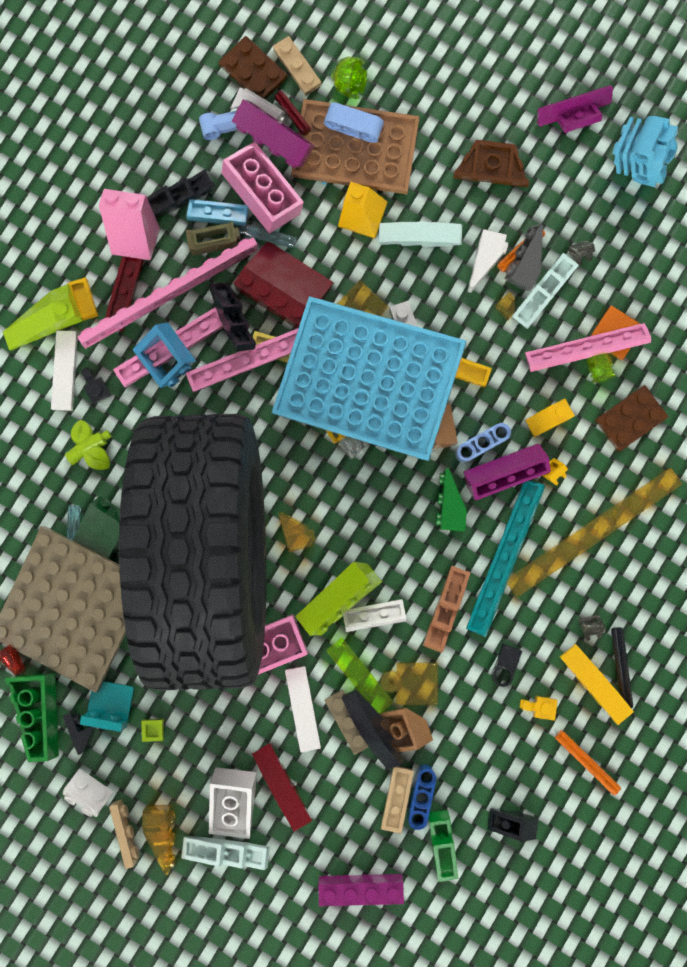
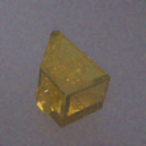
[278,512,316,553]

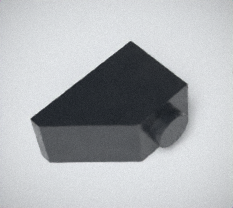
[487,808,539,842]

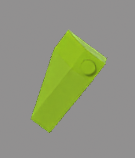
[3,284,83,351]

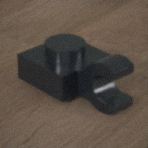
[81,367,112,405]

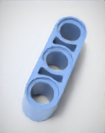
[324,103,384,143]
[455,423,511,463]

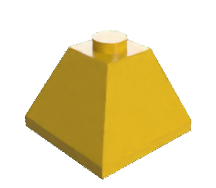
[338,182,388,239]

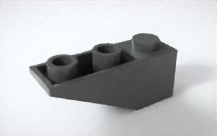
[504,224,543,291]

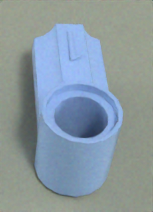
[199,111,237,140]

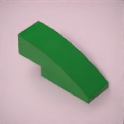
[428,810,459,882]

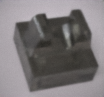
[568,240,595,265]
[578,615,606,641]

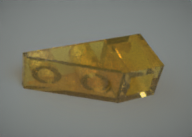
[143,805,175,875]

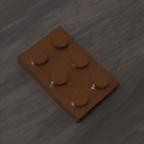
[219,36,287,100]
[595,385,668,452]

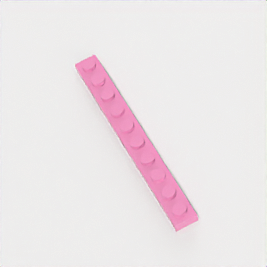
[77,237,258,349]

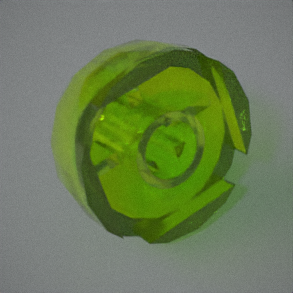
[332,57,367,99]

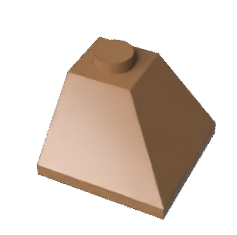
[379,708,433,753]

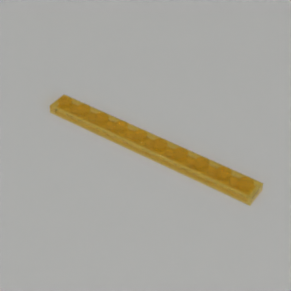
[507,468,682,597]

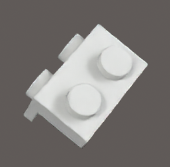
[63,768,113,817]

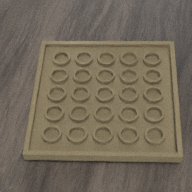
[0,526,126,693]

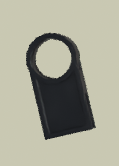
[491,643,523,687]

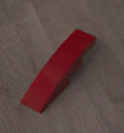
[252,743,313,832]

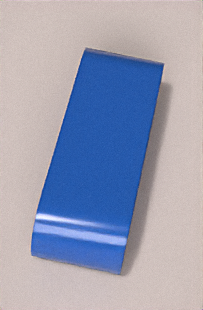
[407,765,436,830]

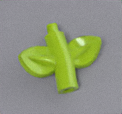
[65,420,112,470]

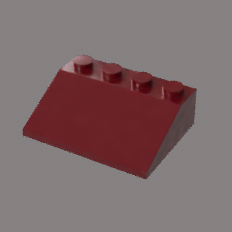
[233,241,334,329]

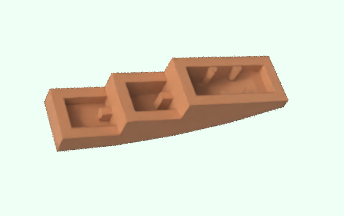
[423,566,470,653]

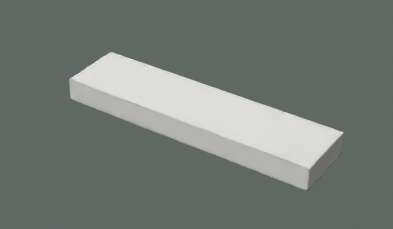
[51,330,78,411]
[285,666,321,753]

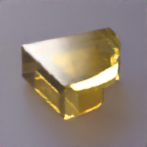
[495,292,515,321]

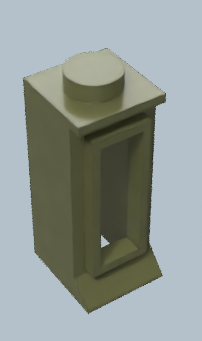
[185,221,241,256]

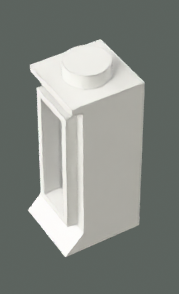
[231,87,286,124]

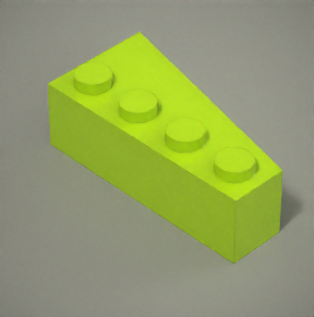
[295,562,382,636]

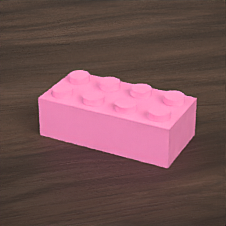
[221,142,304,234]
[258,614,308,675]

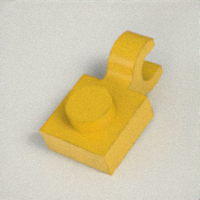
[519,696,558,721]

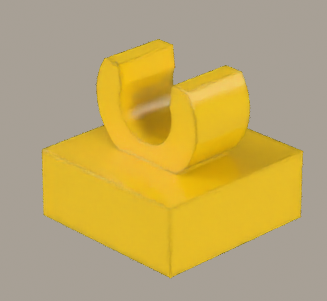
[542,458,568,485]

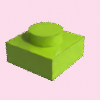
[141,719,164,742]

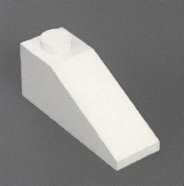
[467,229,508,293]

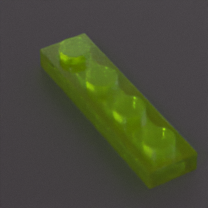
[326,637,394,714]

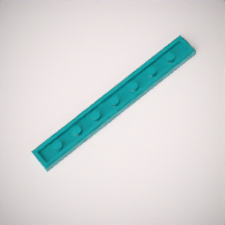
[466,480,545,637]

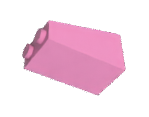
[99,189,160,260]

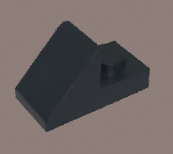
[62,710,96,755]

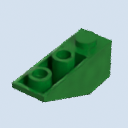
[436,468,467,532]

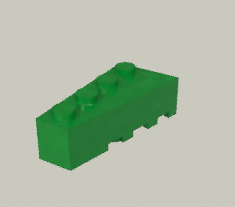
[5,673,59,762]

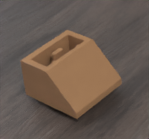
[433,404,458,450]

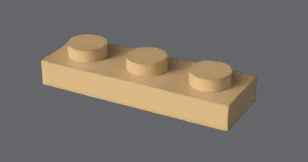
[273,36,321,96]
[381,766,414,834]
[109,799,139,869]

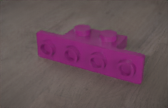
[537,85,613,133]

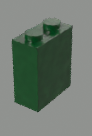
[73,496,120,559]

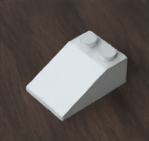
[209,767,256,839]

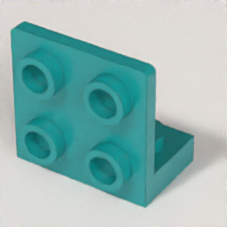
[80,681,134,732]

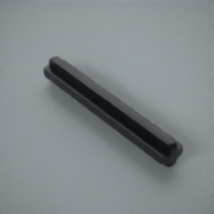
[611,627,633,708]

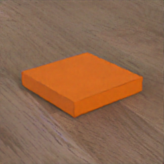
[590,305,640,361]

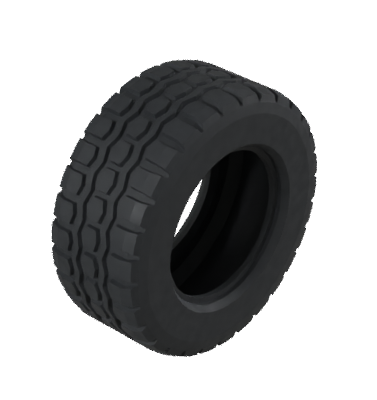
[119,414,266,691]

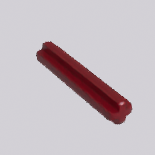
[275,91,311,136]

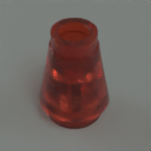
[0,644,26,676]

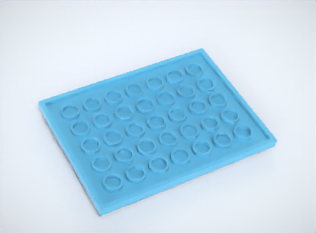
[272,296,467,461]

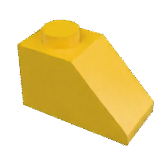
[525,398,575,437]

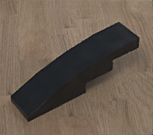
[147,169,216,218]
[209,282,256,352]
[342,689,404,770]

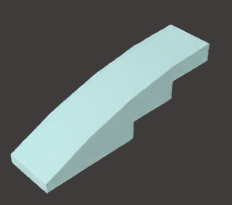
[379,222,462,248]
[512,253,579,329]
[181,836,270,870]

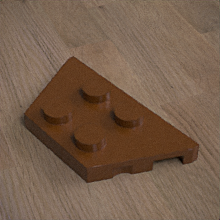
[453,140,529,187]

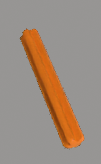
[555,730,621,795]

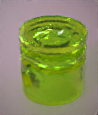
[586,353,616,383]

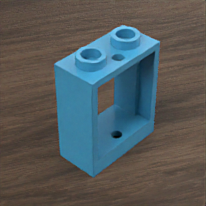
[133,322,196,388]

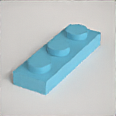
[186,199,249,227]

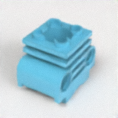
[613,116,678,187]

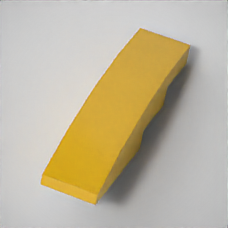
[560,644,634,725]

